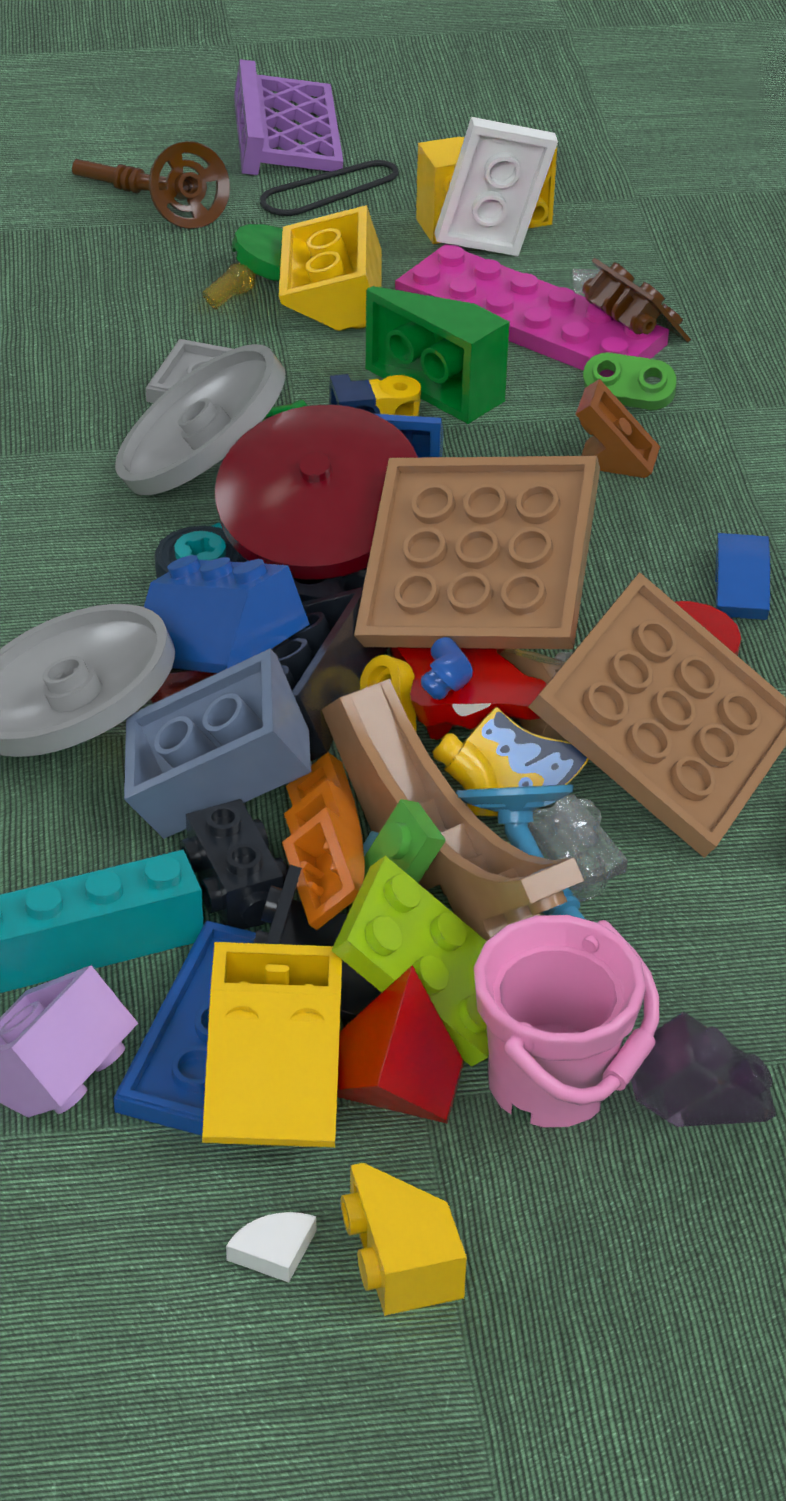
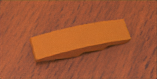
[282,752,365,930]

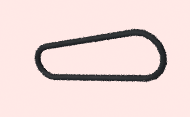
[260,160,399,216]

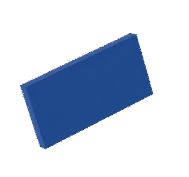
[113,920,256,1145]

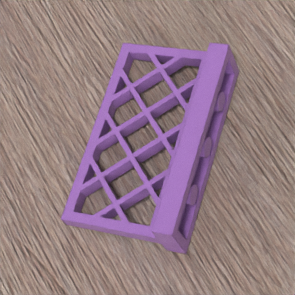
[234,59,343,175]

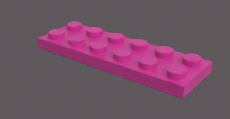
[395,244,669,377]

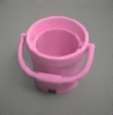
[474,915,659,1128]

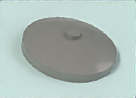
[115,344,285,495]
[0,604,175,757]

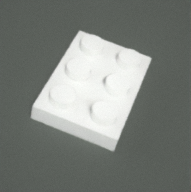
[434,117,558,256]

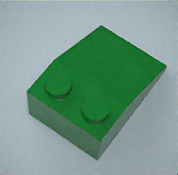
[365,286,510,424]

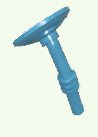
[455,785,586,920]

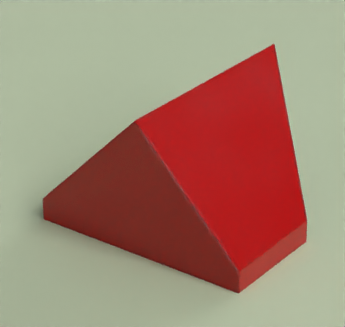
[337,965,464,1124]

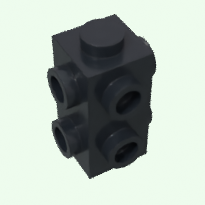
[180,799,288,929]

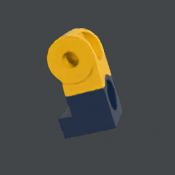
[329,374,421,416]

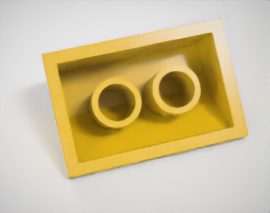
[278,205,382,331]

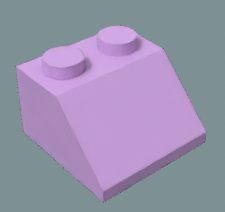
[0,965,138,1117]

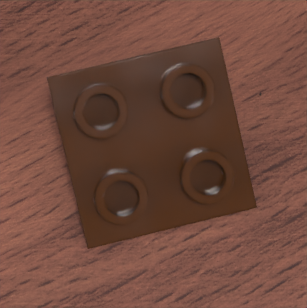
[583,258,691,343]

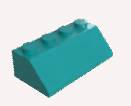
[0,849,203,993]

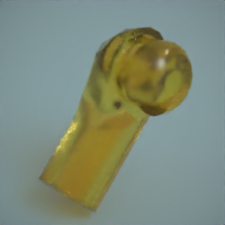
[202,263,256,309]

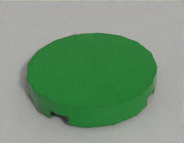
[231,224,283,281]

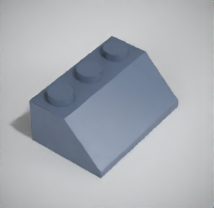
[124,649,311,839]

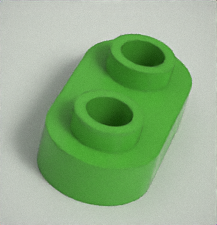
[583,352,676,410]

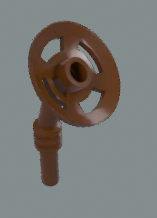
[72,141,230,229]

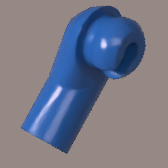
[421,637,473,700]

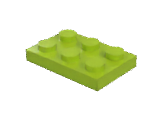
[331,856,489,1067]

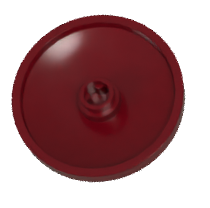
[215,405,418,579]

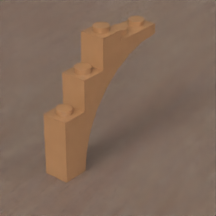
[321,679,584,941]

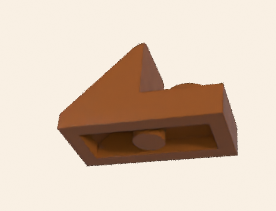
[575,379,660,478]

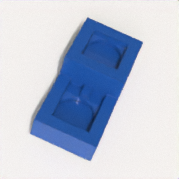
[715,533,770,620]

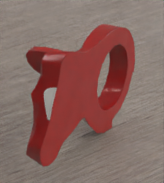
[389,647,547,740]

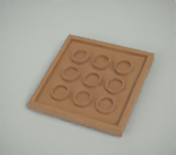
[354,456,600,649]
[529,572,786,858]

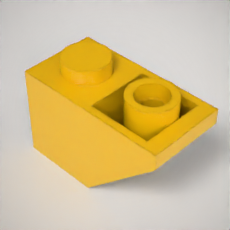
[341,1163,467,1316]

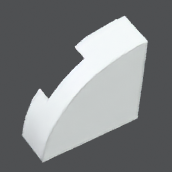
[226,1212,317,1283]

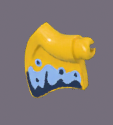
[433,707,589,816]

